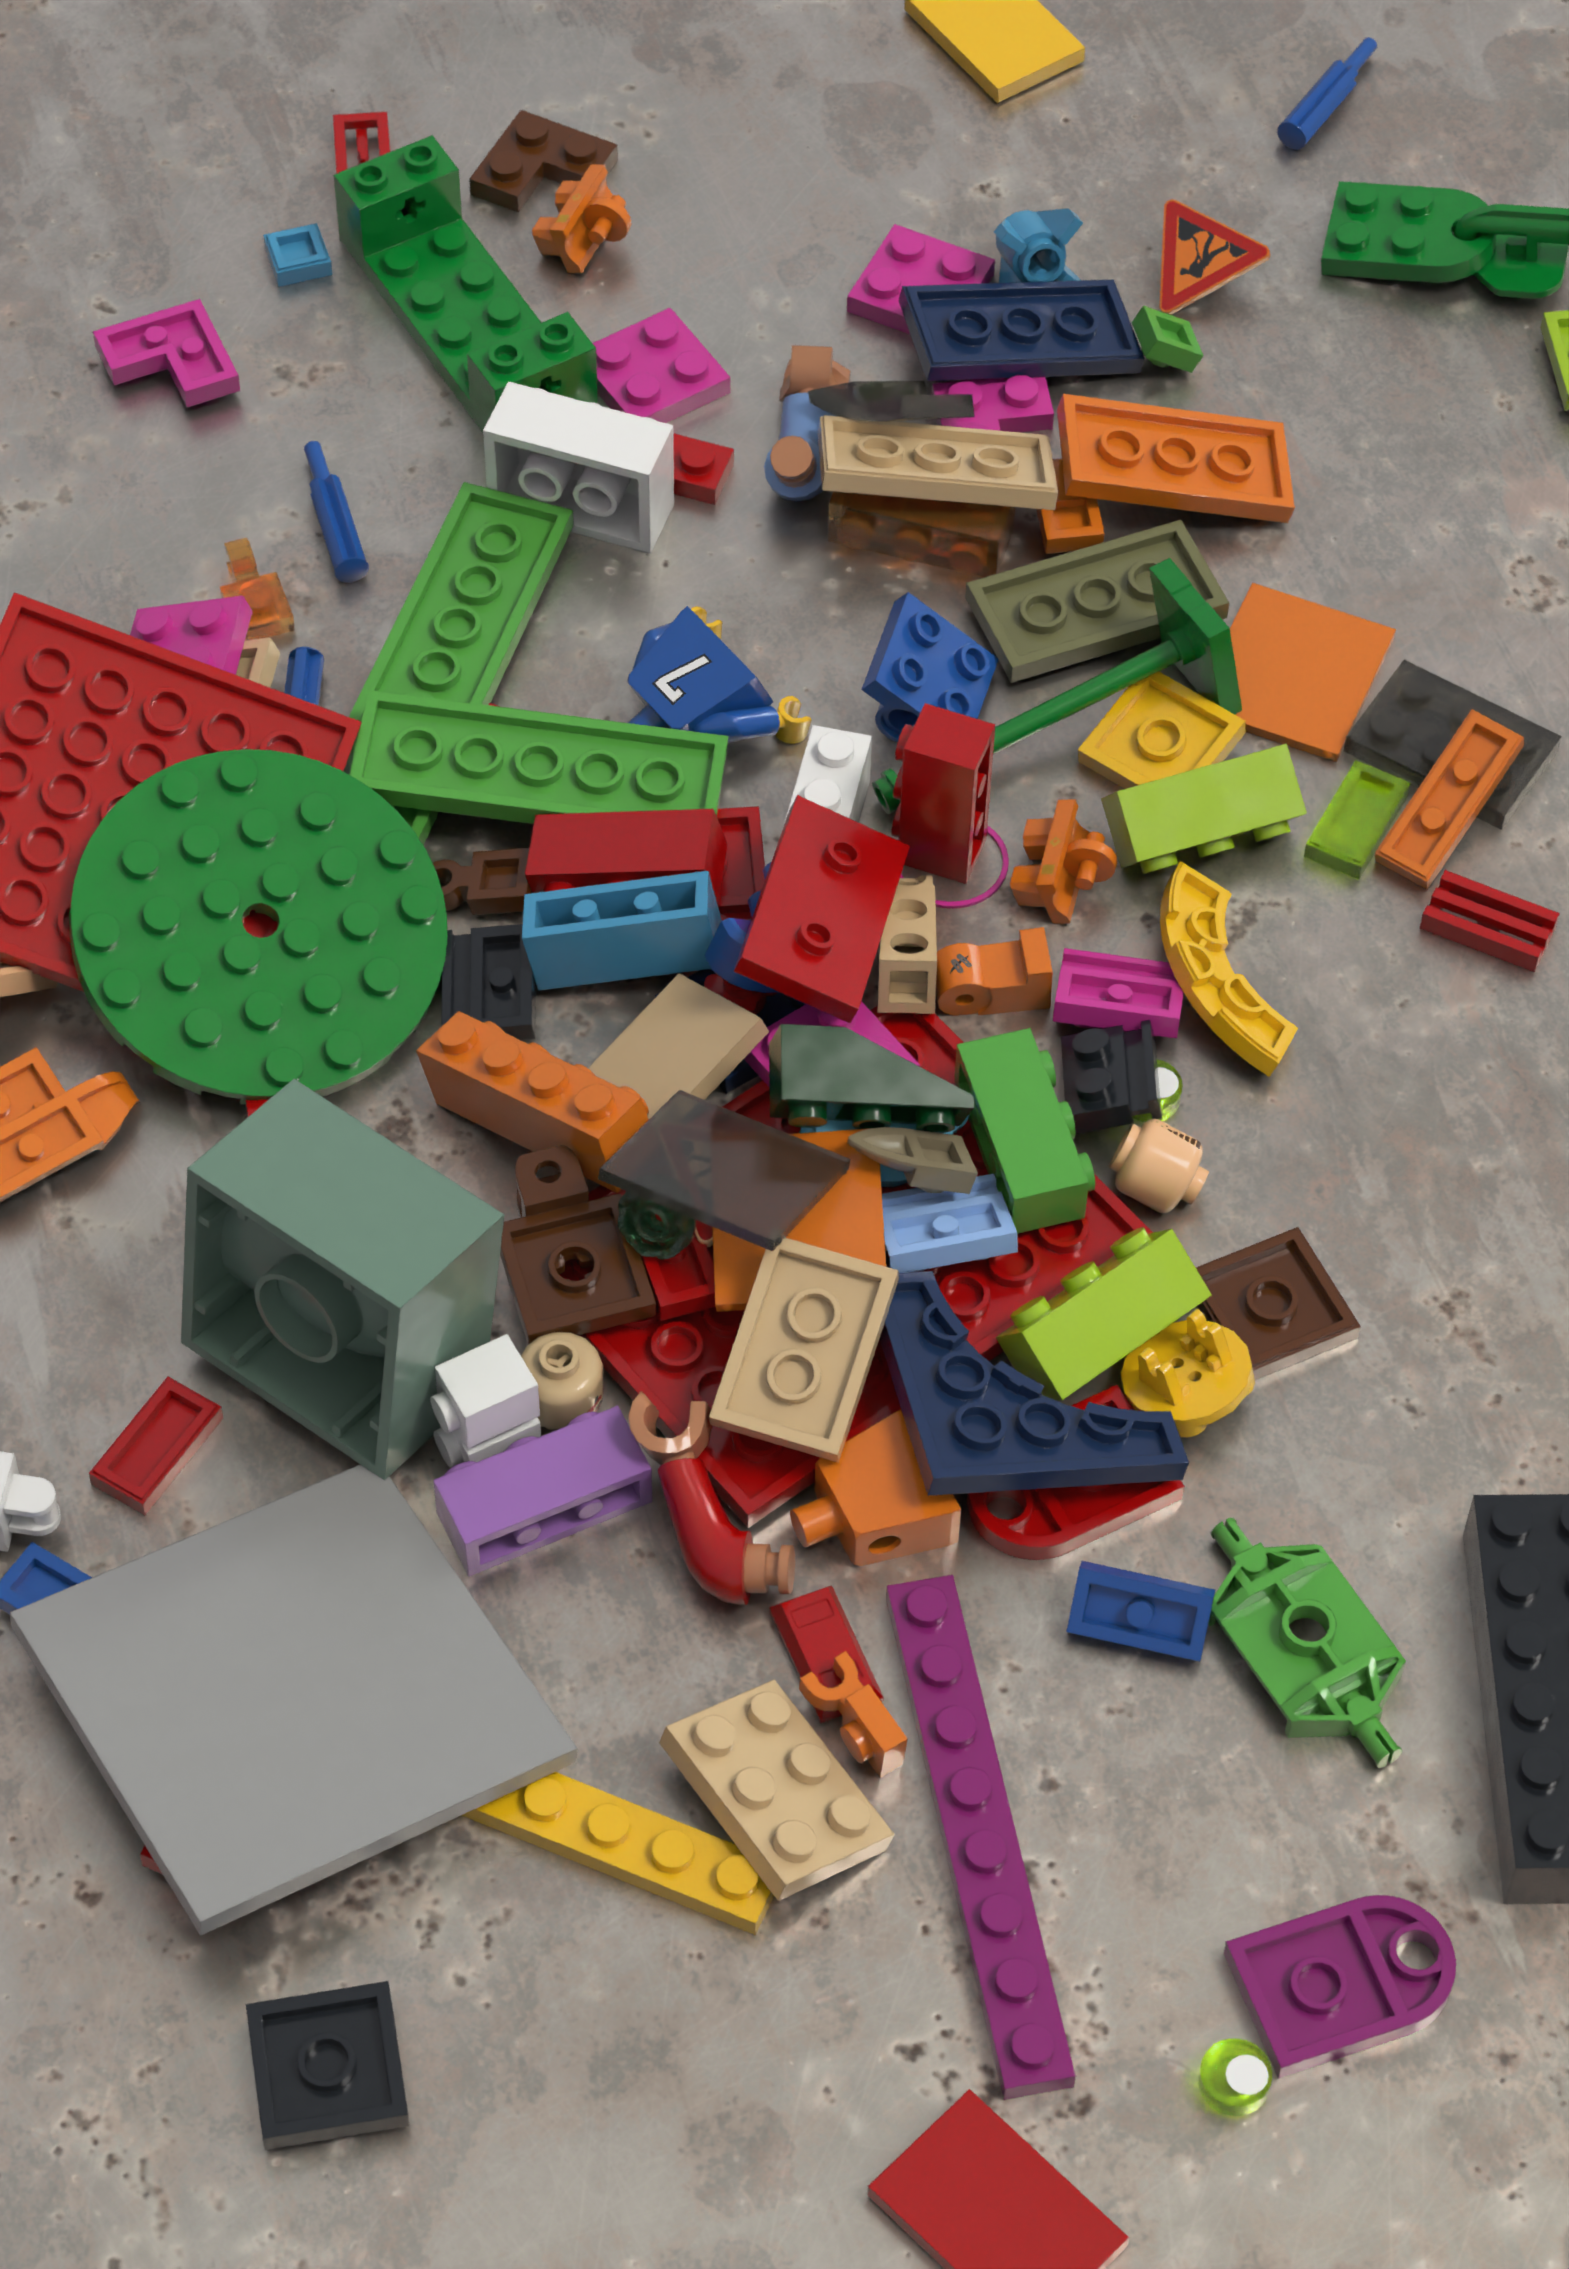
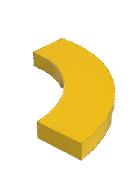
[1160,861,1298,1077]

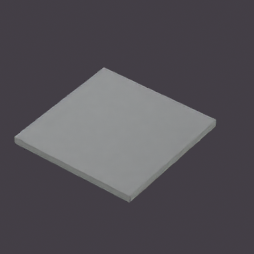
[10,1464,577,1936]

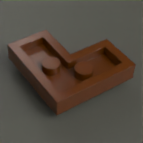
[469,110,618,213]

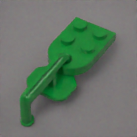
[1321,181,1569,299]

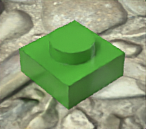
[1131,305,1204,373]

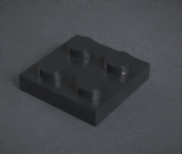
[246,1981,410,2150]

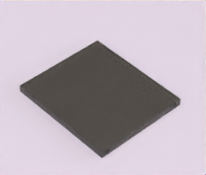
[598,1090,850,1252]

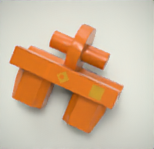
[532,164,632,274]
[1010,799,1117,924]

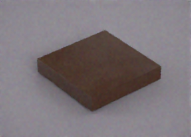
[1196,1227,1361,1380]

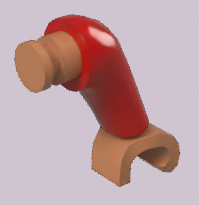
[629,1391,795,1605]

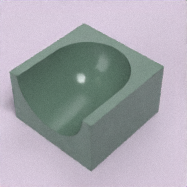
[181,1079,504,1480]

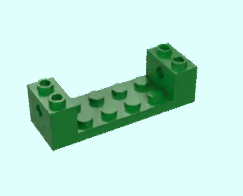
[333,135,598,433]

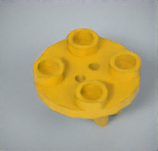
[1121,1309,1255,1438]

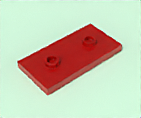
[734,795,910,1023]

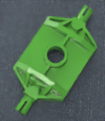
[1208,1518,1406,1768]

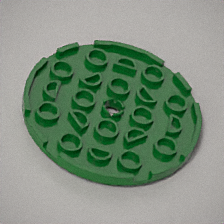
[69,749,448,1104]

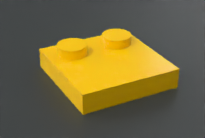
[1078,672,1245,789]

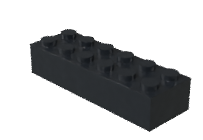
[1463,1494,1569,1904]

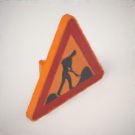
[1159,199,1271,315]

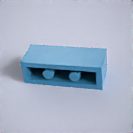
[522,871,722,991]

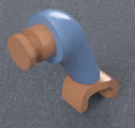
[764,345,851,501]

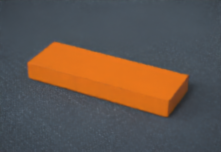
[1375,709,1524,890]

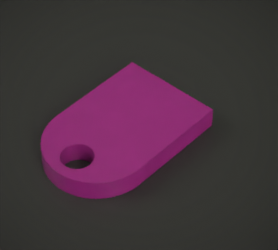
[1223,1895,1456,2079]

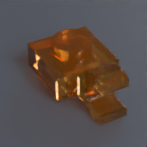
[220,537,295,640]

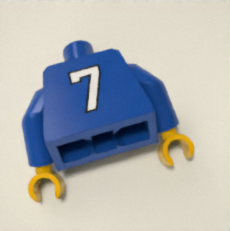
[627,606,812,744]

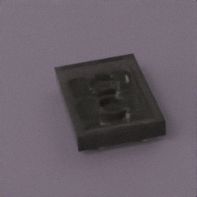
[1343,660,1562,830]

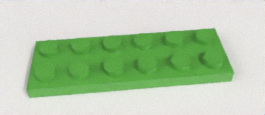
[350,690,728,824]

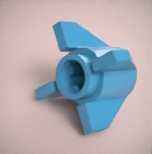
[994,208,1083,283]

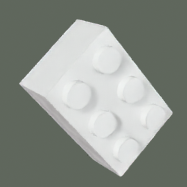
[483,381,674,554]

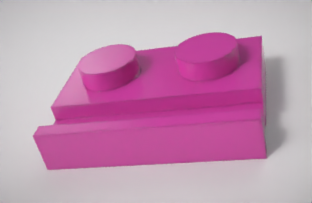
[1053,948,1184,1039]

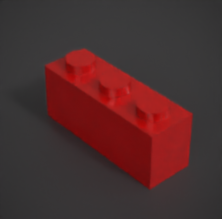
[891,703,995,884]
[525,809,728,905]

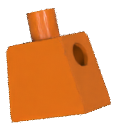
[790,1410,961,1566]

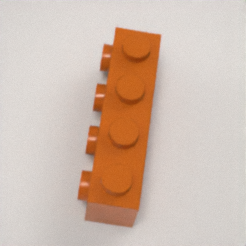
[416,1011,659,1193]

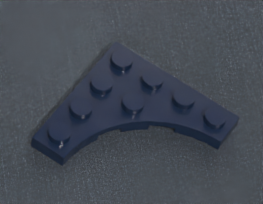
[879,1271,1189,1496]

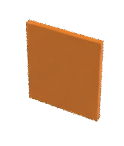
[1198,582,1396,762]
[709,1128,886,1312]

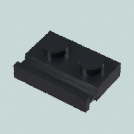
[441,924,536,1040]
[1061,1020,1162,1134]

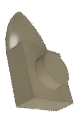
[847,1127,978,1194]

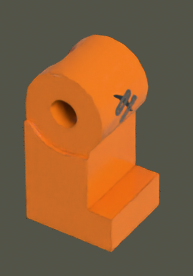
[936,927,1053,1016]

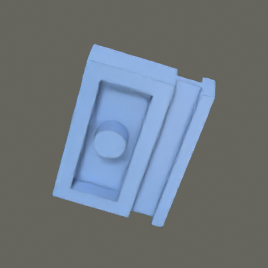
[882,1173,1018,1273]

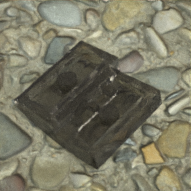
[808,381,975,421]

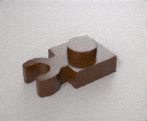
[432,848,533,915]

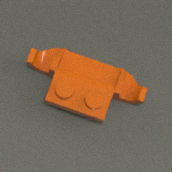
[0,1047,140,1202]

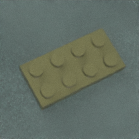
[965,520,1229,683]

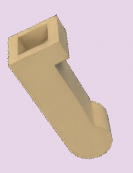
[877,875,937,1014]

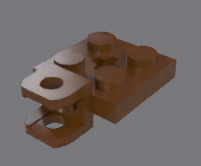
[500,1145,656,1344]

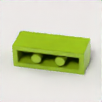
[1101,743,1307,874]
[996,1227,1212,1401]

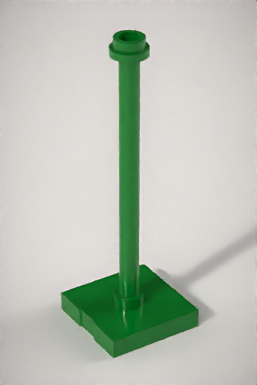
[872,558,1242,814]

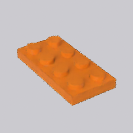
[1057,394,1295,523]

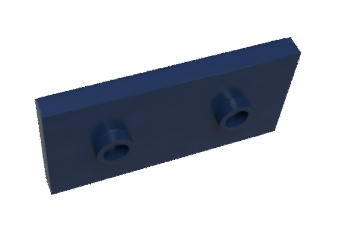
[898,279,1145,381]

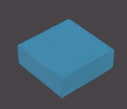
[263,223,332,287]

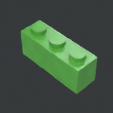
[954,1028,1095,1234]

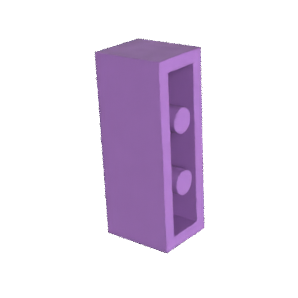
[433,1406,652,1577]

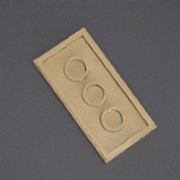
[818,415,1058,510]

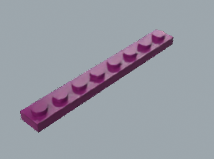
[886,1575,1076,2100]

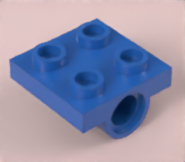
[861,592,999,742]

